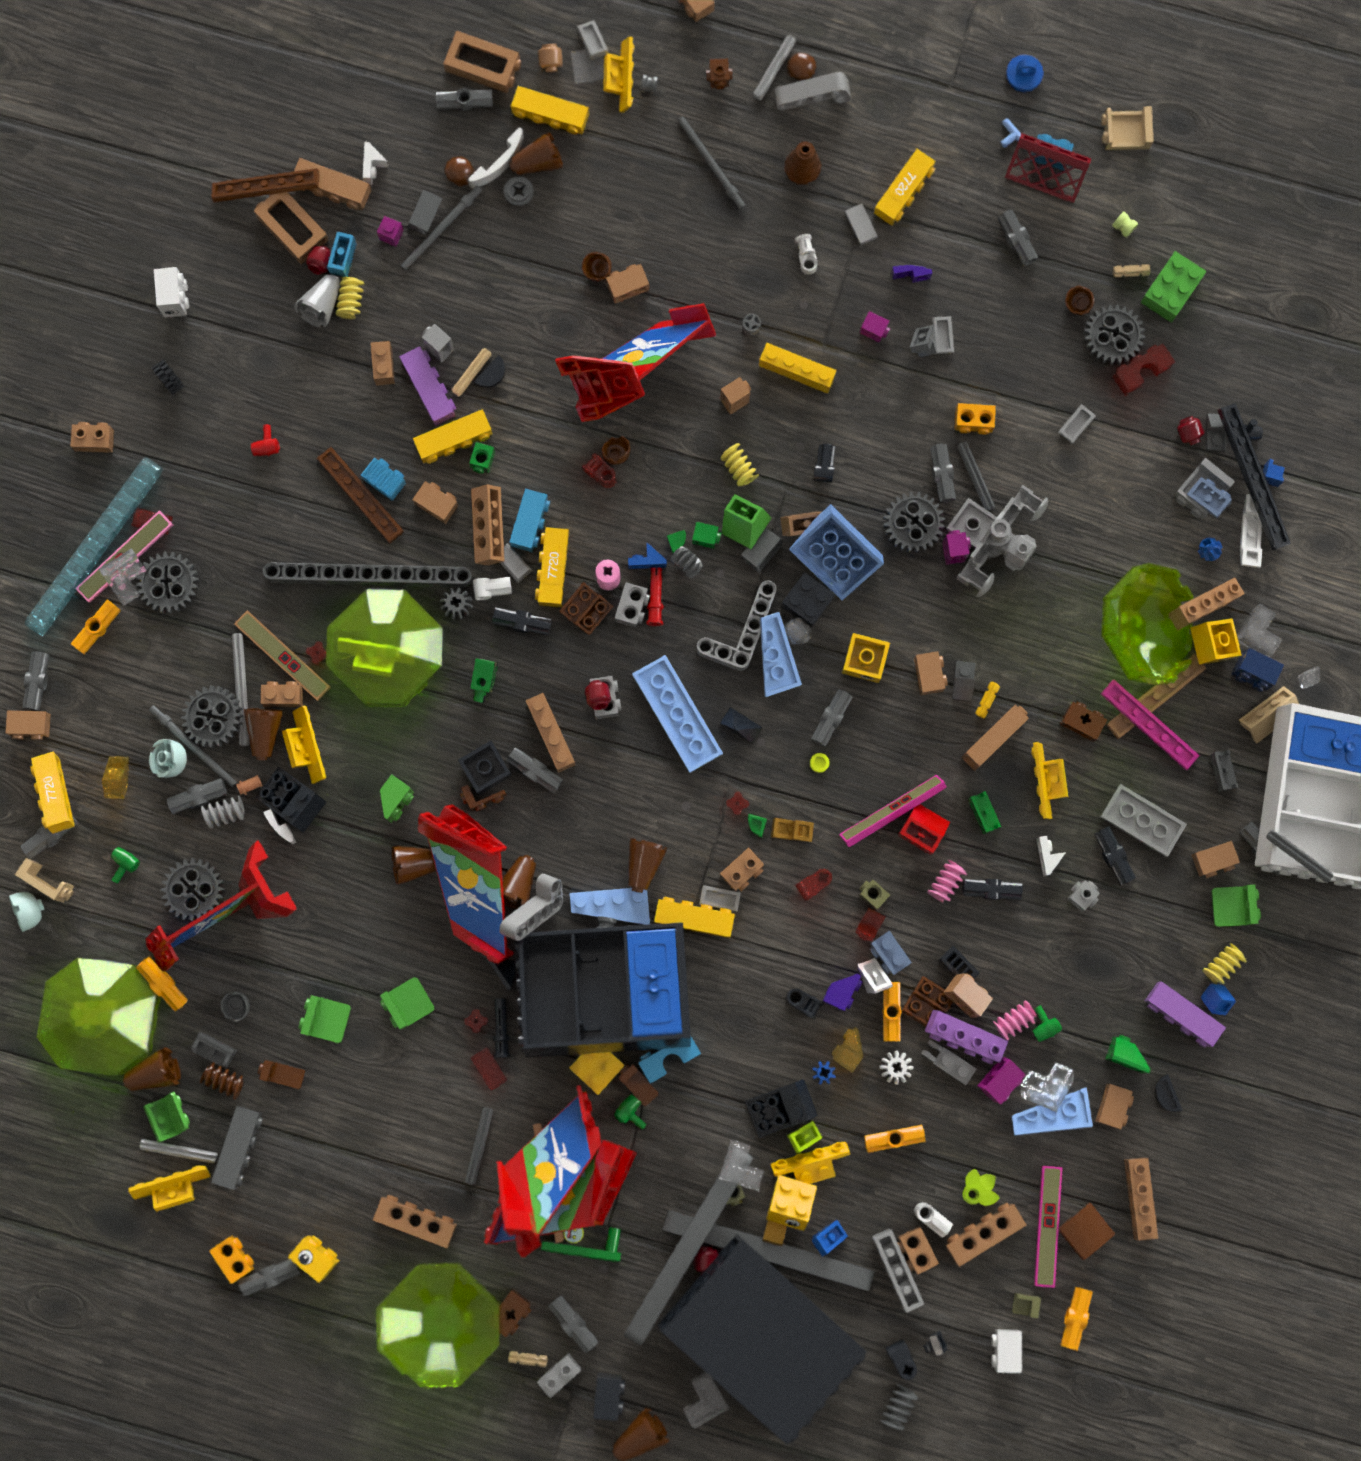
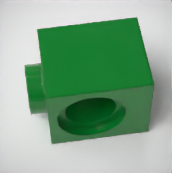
[469,442,495,474]
[692,522,721,549]

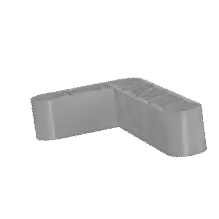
[696,581,777,671]

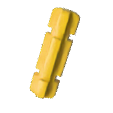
[975,682,1000,718]

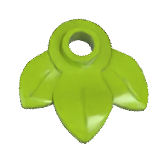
[962,1169,999,1206]

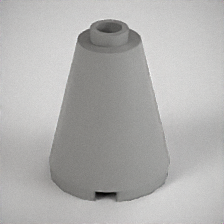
[294,274,341,327]

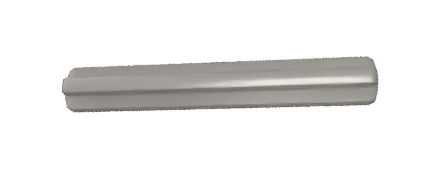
[753,35,796,100]
[139,1139,217,1163]

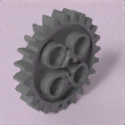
[1083,304,1145,365]
[883,492,945,553]
[136,552,200,614]
[181,685,244,748]
[160,858,225,922]

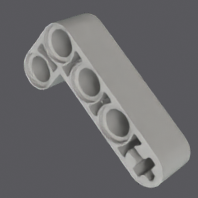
[775,72,851,110]
[500,874,563,941]

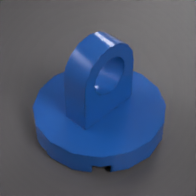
[1006,55,1044,92]

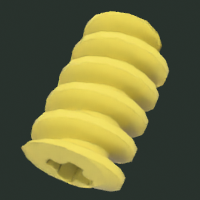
[336,277,364,319]
[721,443,759,486]
[1203,943,1247,984]

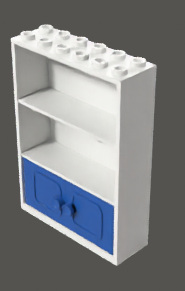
[1255,703,1361,890]

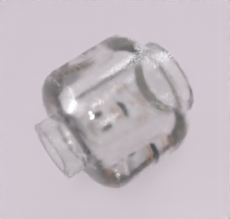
[784,618,811,646]

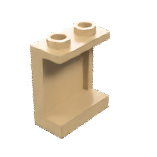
[1101,106,1154,150]
[15,858,74,903]

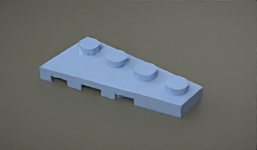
[760,612,802,697]

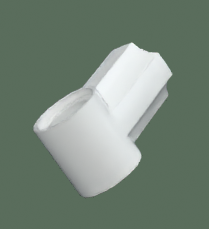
[473,577,512,600]
[914,1202,953,1238]

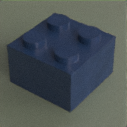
[1231,648,1284,692]

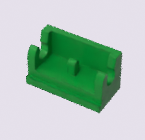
[968,791,1001,835]

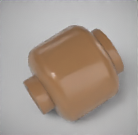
[538,44,563,72]

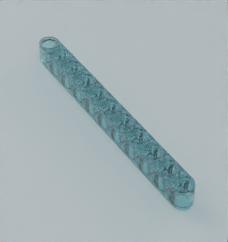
[25,457,163,636]

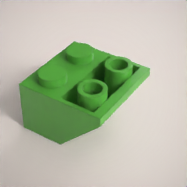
[722,495,772,549]
[380,774,414,823]

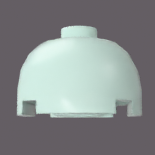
[149,739,187,778]
[9,892,44,932]

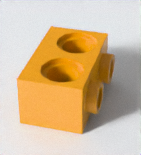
[955,403,996,435]
[210,1236,254,1284]

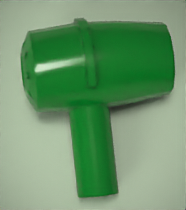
[111,847,140,883]
[1032,1006,1062,1042]
[614,1094,646,1130]

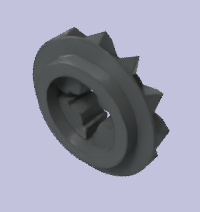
[504,177,534,206]

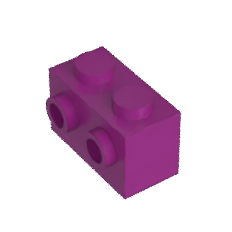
[942,530,971,565]
[977,1057,1025,1104]

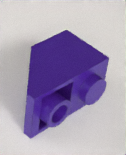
[822,974,862,1011]

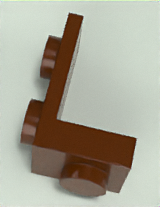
[460,785,507,812]
[258,1060,305,1089]
[619,1064,659,1106]

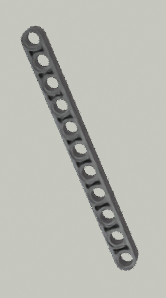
[263,562,472,588]
[623,1147,753,1346]
[663,1210,875,1291]

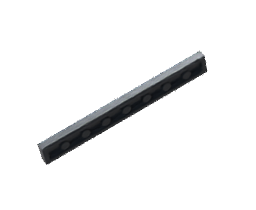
[1217,403,1291,551]

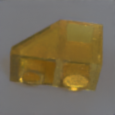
[102,756,129,799]
[831,1027,863,1073]

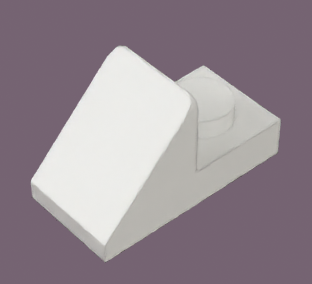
[363,142,388,185]
[1036,836,1065,877]

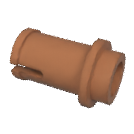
[236,775,263,795]

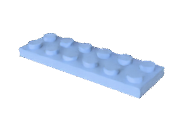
[632,655,723,773]

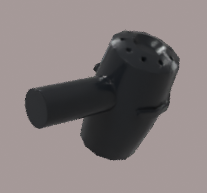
[1244,419,1263,441]

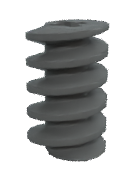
[880,1383,918,1430]

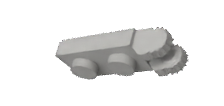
[921,1040,976,1085]

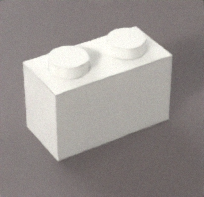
[991,1329,1022,1373]

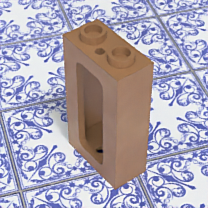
[443,31,522,93]
[254,192,329,264]
[961,705,1029,771]

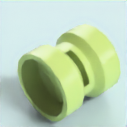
[1112,212,1138,238]

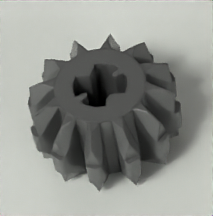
[671,546,703,578]
[440,588,473,620]

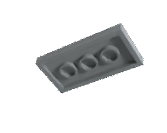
[1100,784,1187,857]

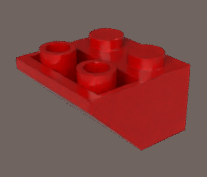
[898,804,950,855]

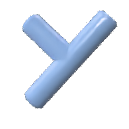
[1001,119,1021,148]

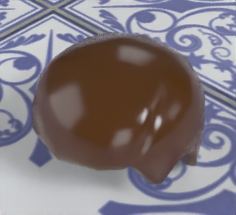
[786,52,817,81]
[444,156,475,187]
[581,251,612,281]
[1065,285,1095,315]
[602,436,631,465]

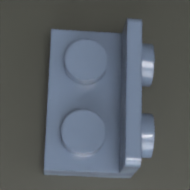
[1187,477,1232,518]
[870,931,912,976]

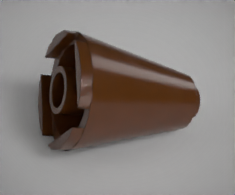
[509,132,563,175]
[784,142,821,185]
[244,708,283,760]
[628,838,667,893]
[391,846,436,884]
[502,855,536,910]
[123,1047,181,1091]
[612,1408,669,1461]

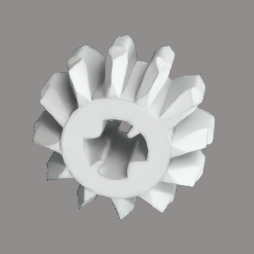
[880,1051,913,1084]

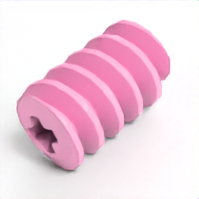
[596,560,620,591]
[927,860,967,903]
[993,1000,1037,1041]

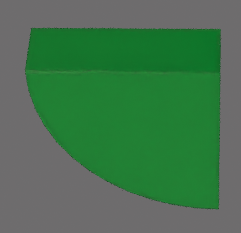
[667,530,686,554]
[748,814,767,838]

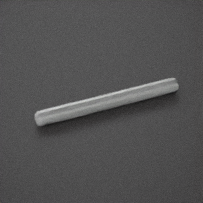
[232,633,250,746]

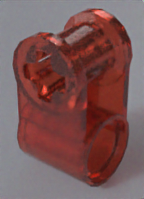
[581,453,617,488]
[795,869,832,901]

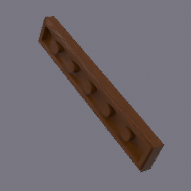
[211,168,320,202]
[317,447,404,544]

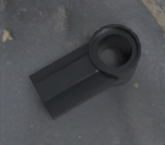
[813,444,835,483]

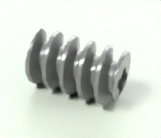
[201,796,245,828]

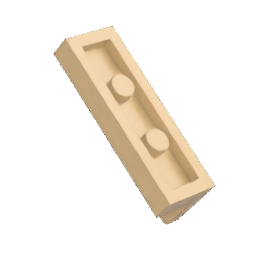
[1239,686,1299,743]

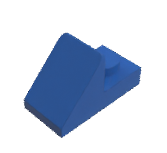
[628,543,667,569]
[811,1220,848,1257]

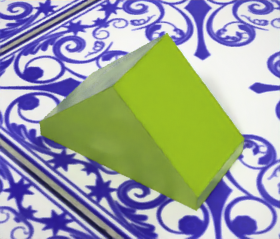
[786,1121,822,1154]

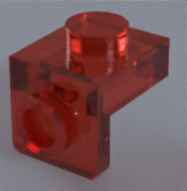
[855,907,885,941]

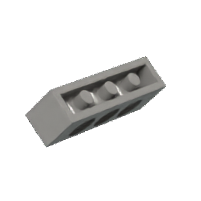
[871,1229,924,1313]

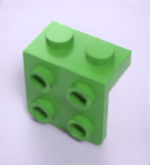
[1212,885,1261,927]
[380,977,435,1030]
[299,995,351,1043]
[144,1092,190,1143]

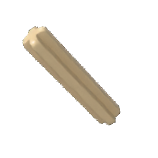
[452,348,491,397]

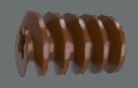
[200,1062,244,1100]

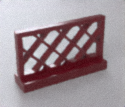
[1005,133,1091,203]

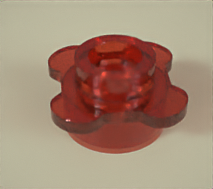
[306,641,329,664]
[726,792,749,815]
[464,1009,488,1033]

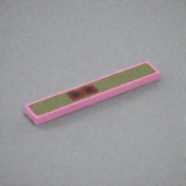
[75,510,173,603]

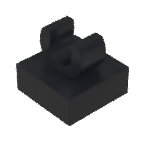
[923,1330,948,1356]

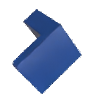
[1263,459,1285,487]
[1201,984,1236,1015]

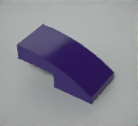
[891,265,932,283]

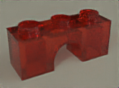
[1113,344,1175,396]

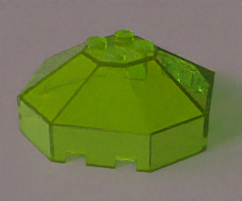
[1102,563,1193,685]
[326,590,443,707]
[37,958,160,1076]
[377,1263,500,1387]

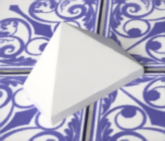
[858,958,892,994]

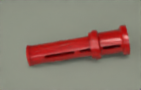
[646,567,664,626]

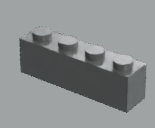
[211,1106,263,1190]

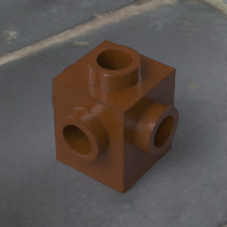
[706,58,733,90]

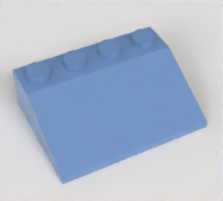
[790,504,884,600]

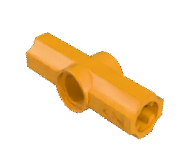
[71,599,121,655]
[136,956,188,1011]
[882,982,901,1041]
[864,1125,925,1153]
[1060,1287,1093,1350]

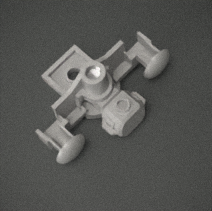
[946,485,1048,597]

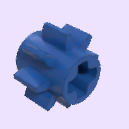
[1198,538,1223,561]
[812,1061,836,1085]

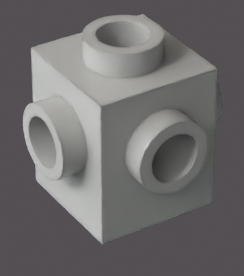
[1067,880,1100,912]

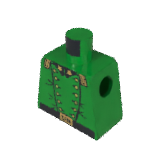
[470,658,498,703]

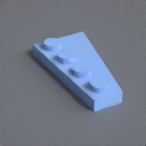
[570,888,650,925]
[1011,1087,1093,1136]

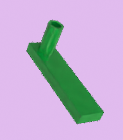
[541,1228,621,1263]

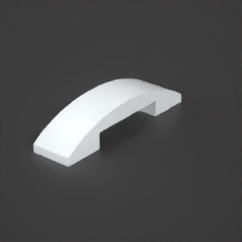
[468,127,523,188]
[1240,494,1262,568]

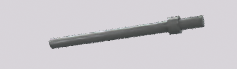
[678,117,745,209]
[401,185,482,270]
[148,705,237,788]

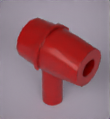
[251,424,280,456]

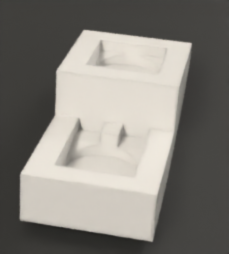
[264,809,296,844]

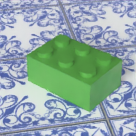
[1140,251,1207,323]

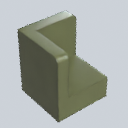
[1012,1293,1041,1318]

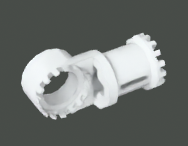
[795,234,817,274]

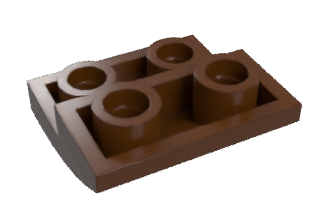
[559,582,614,635]
[901,976,953,1027]
[1058,1202,1115,1261]

